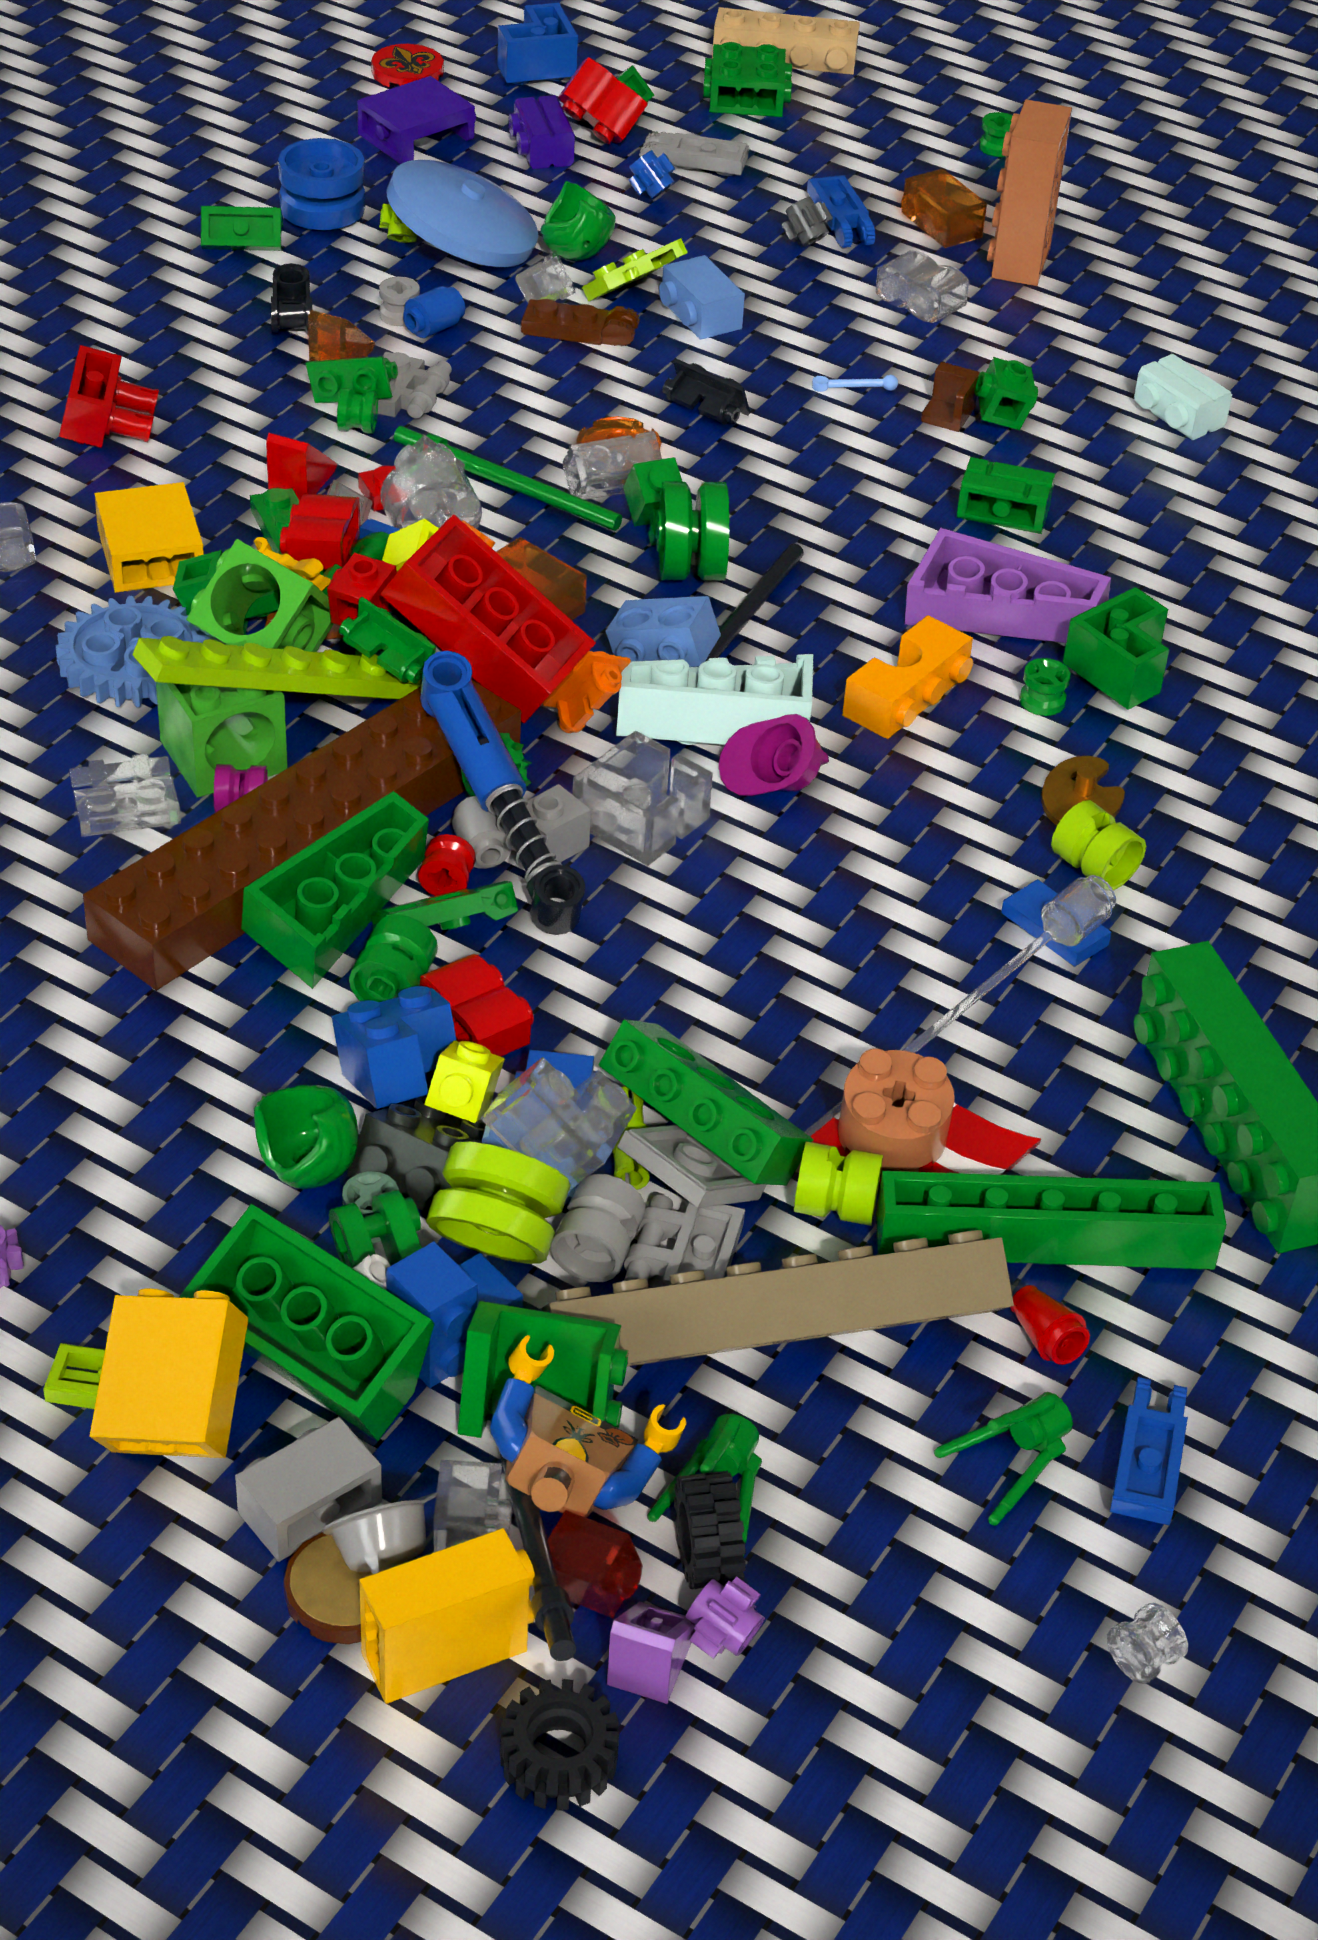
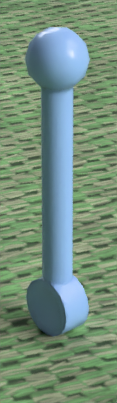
[812,374,898,392]

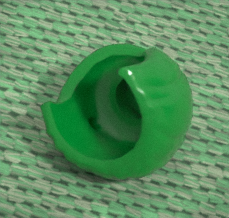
[541,181,616,261]
[254,1085,358,1189]

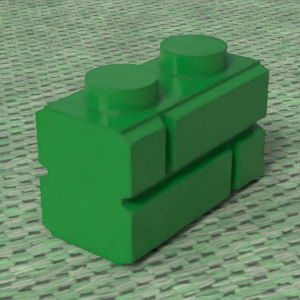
[957,457,1055,534]

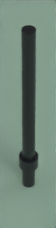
[705,543,804,662]
[499,1451,576,1661]

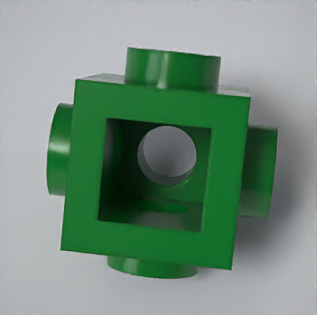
[974,357,1038,430]

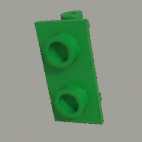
[305,356,398,403]
[339,597,436,684]

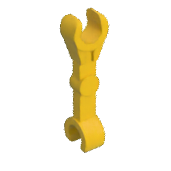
[254,537,331,591]

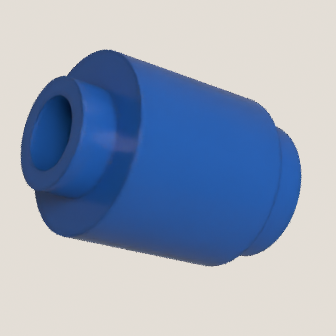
[403,286,465,338]

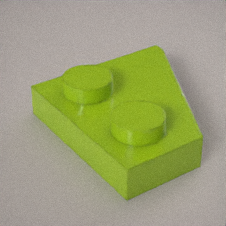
[582,238,688,302]

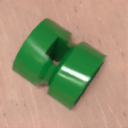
[349,914,438,1002]

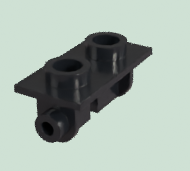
[663,358,750,425]

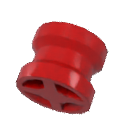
[418,834,476,896]

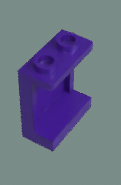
[357,76,476,164]

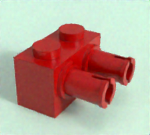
[59,345,159,448]

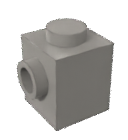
[524,784,591,863]

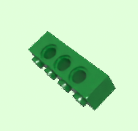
[598,1019,814,1186]

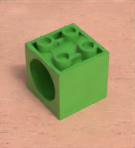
[186,539,334,652]
[156,640,287,798]

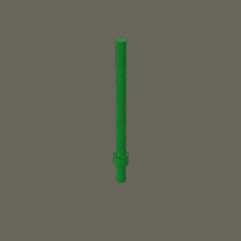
[394,426,622,531]

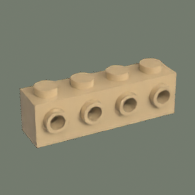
[712,7,860,75]

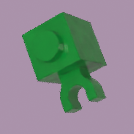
[623,457,682,546]

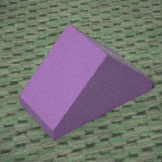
[607,1602,696,1704]

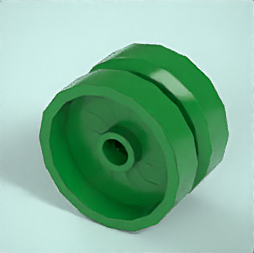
[656,481,729,581]

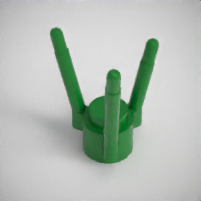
[934,1392,1073,1526]
[647,1414,762,1556]

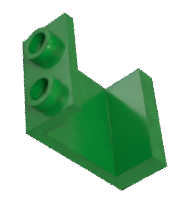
[458,1301,629,1438]

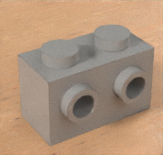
[235,1417,382,1562]

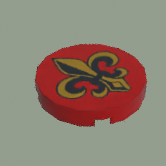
[371,43,444,87]

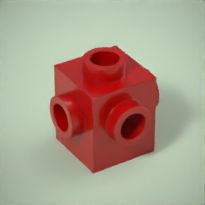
[327,552,397,626]

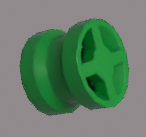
[979,112,1013,157]
[337,388,378,434]
[1020,658,1071,716]

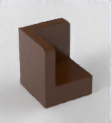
[921,362,980,432]

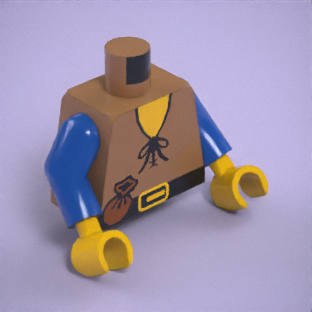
[490,1335,686,1521]

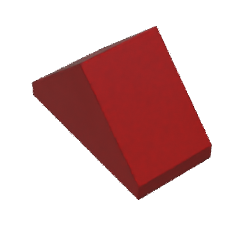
[266,433,338,501]

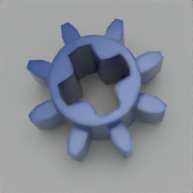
[628,150,675,199]

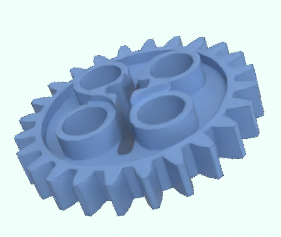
[56,596,210,707]

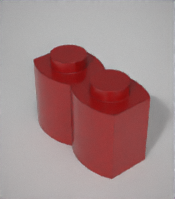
[558,57,648,144]
[280,493,361,569]
[420,954,534,1057]

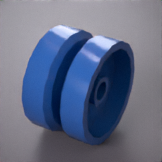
[278,138,365,230]

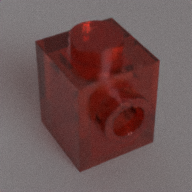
[548,1510,643,1618]

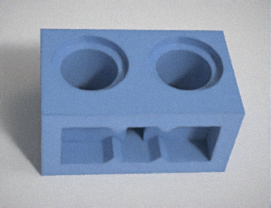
[606,596,721,667]

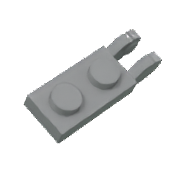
[639,131,749,176]

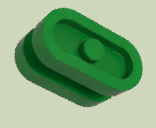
[329,1189,422,1291]

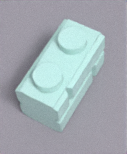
[1134,354,1232,440]

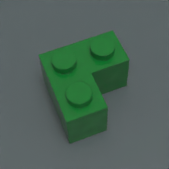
[1063,587,1169,710]

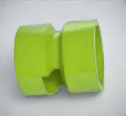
[1051,800,1146,891]
[794,1142,883,1226]

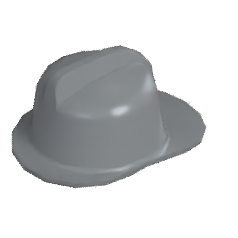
[322,1492,438,1574]

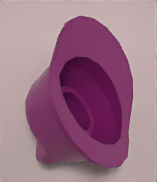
[718,714,829,796]

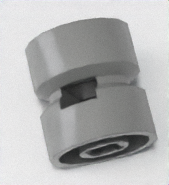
[551,1174,646,1282]

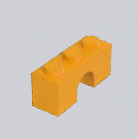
[842,615,973,739]

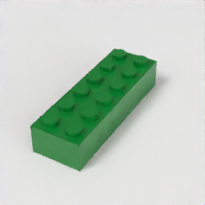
[1134,941,1318,1254]

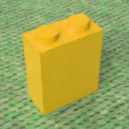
[94,482,204,593]
[89,1288,249,1458]
[359,1528,535,1704]

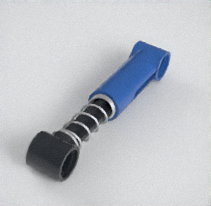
[420,651,585,935]

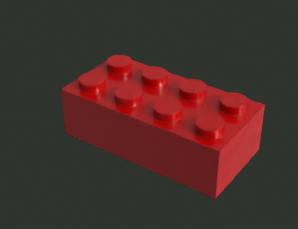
[380,514,596,723]

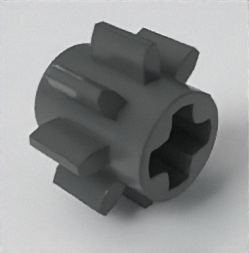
[781,197,833,246]

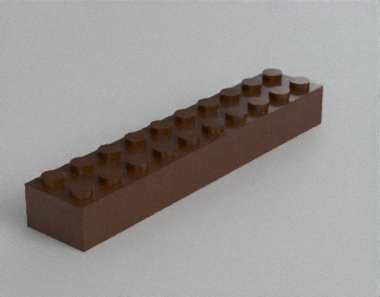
[83,680,521,991]

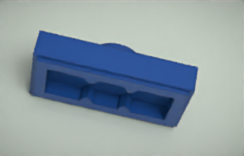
[1001,879,1112,967]

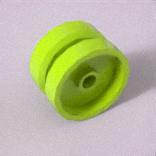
[426,1141,571,1264]

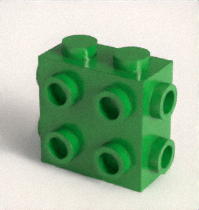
[703,42,792,117]

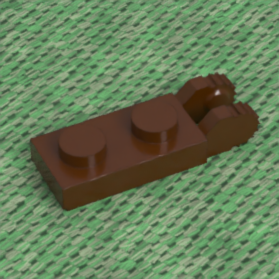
[521,299,640,347]

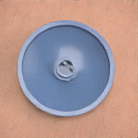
[387,160,538,267]

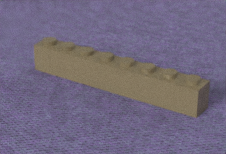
[541,1230,1014,1367]

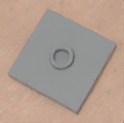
[617,1125,766,1208]

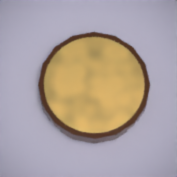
[284,1532,373,1644]

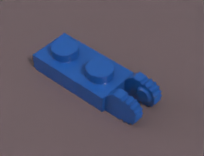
[807,175,876,248]
[1110,1377,1188,1526]

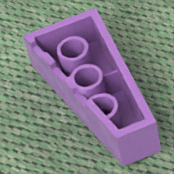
[905,528,1111,643]

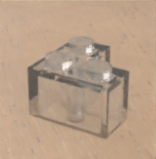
[481,1057,637,1191]

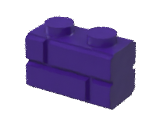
[508,95,575,169]

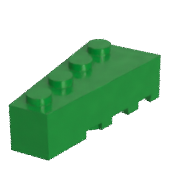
[241,791,429,989]

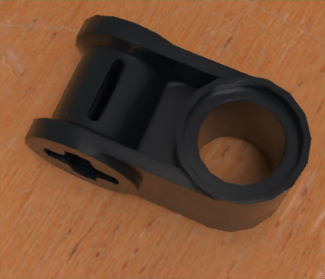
[271,263,313,333]

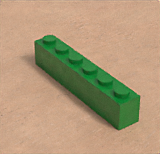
[876,1171,1227,1270]

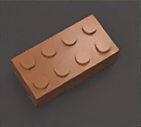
[987,99,1072,286]

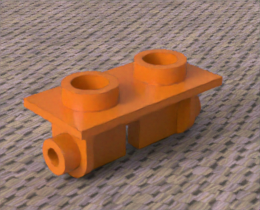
[543,651,631,733]

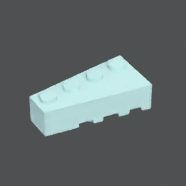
[616,654,813,745]

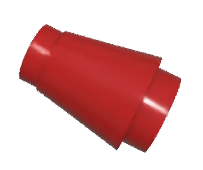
[1010,1285,1090,1365]

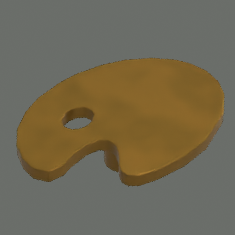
[1041,756,1125,825]

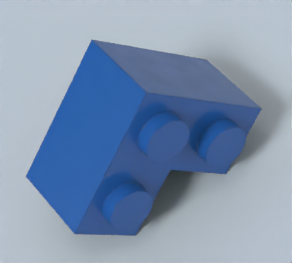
[497,3,578,85]
[331,986,457,1109]
[386,1241,523,1388]

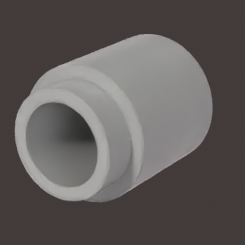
[452,796,512,869]

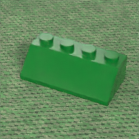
[179,1203,434,1441]

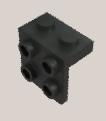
[347,1096,486,1213]

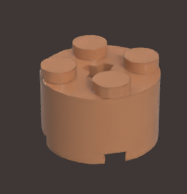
[838,1049,954,1176]

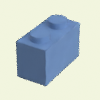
[659,255,745,340]

